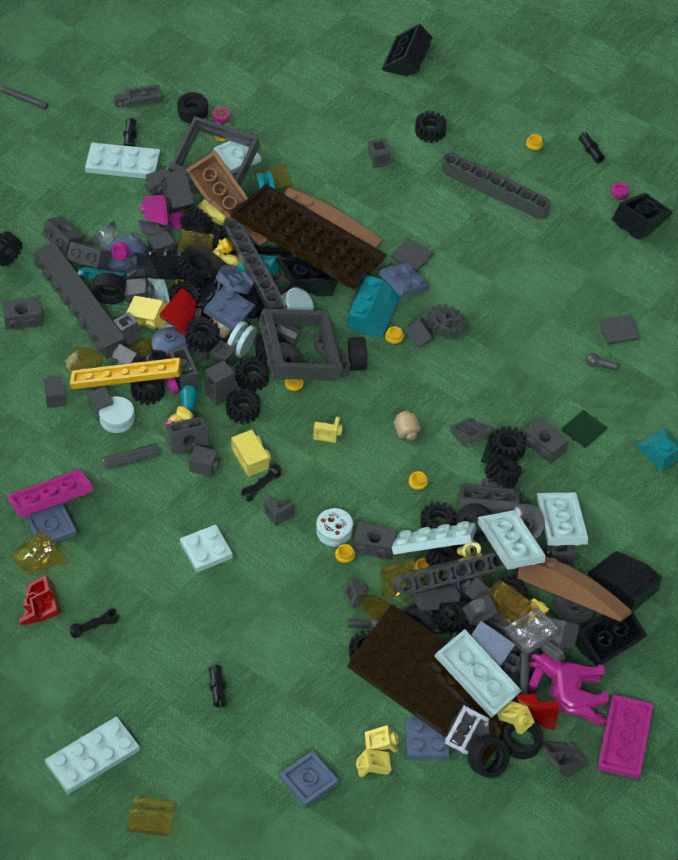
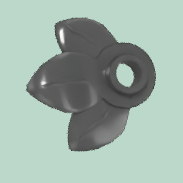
[139,220,172,235]

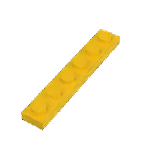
[69,358,182,389]

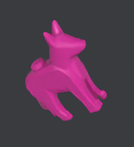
[529,652,608,726]

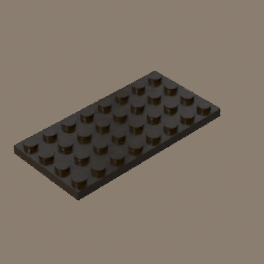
[230,184,387,290]
[346,603,519,765]

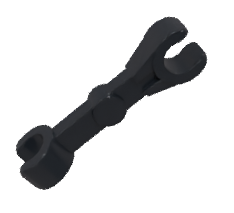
[253,244,291,257]
[241,464,282,502]
[70,608,119,638]

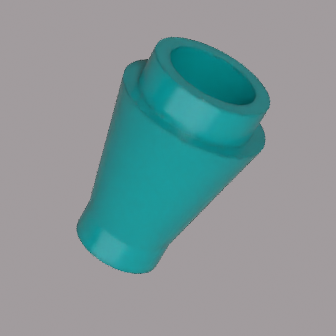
[179,385,198,414]

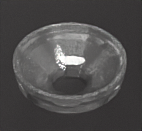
[88,220,117,248]

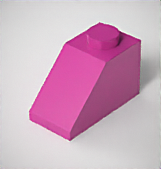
[140,195,168,225]

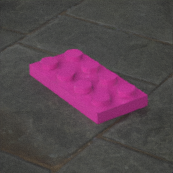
[7,469,93,518]
[597,695,653,780]

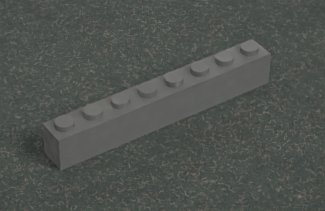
[34,242,126,359]

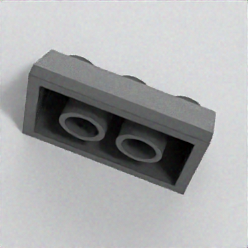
[458,484,520,523]

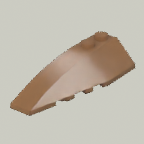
[186,151,268,246]
[284,188,382,248]
[518,557,632,621]

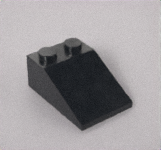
[612,193,673,239]
[276,257,339,297]
[197,278,261,320]
[588,551,662,611]

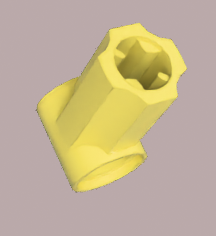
[196,199,227,226]

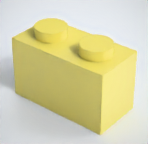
[126,296,167,329]
[231,430,271,477]

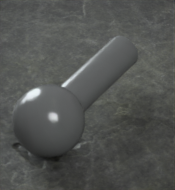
[586,353,620,371]
[347,616,381,630]

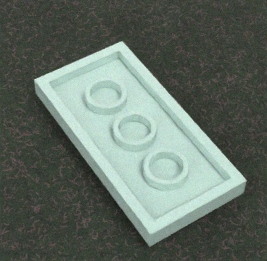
[85,142,160,179]
[537,492,588,546]
[478,510,546,570]
[392,521,476,554]
[435,629,522,718]
[45,716,140,794]

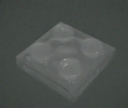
[504,608,560,655]

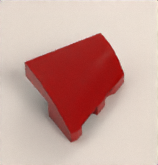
[160,288,197,336]
[19,575,61,625]
[517,694,559,730]

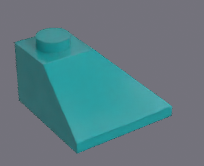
[636,427,678,472]

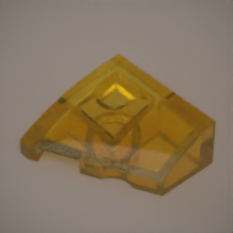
[11,530,68,575]

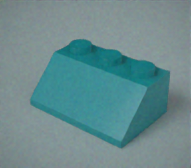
[348,275,400,338]

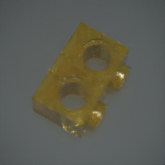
[487,579,532,628]

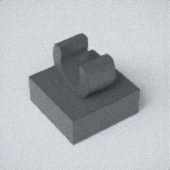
[343,578,370,607]

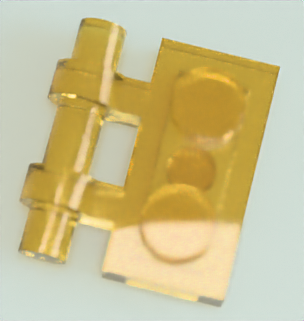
[380,558,416,600]
[127,796,176,836]

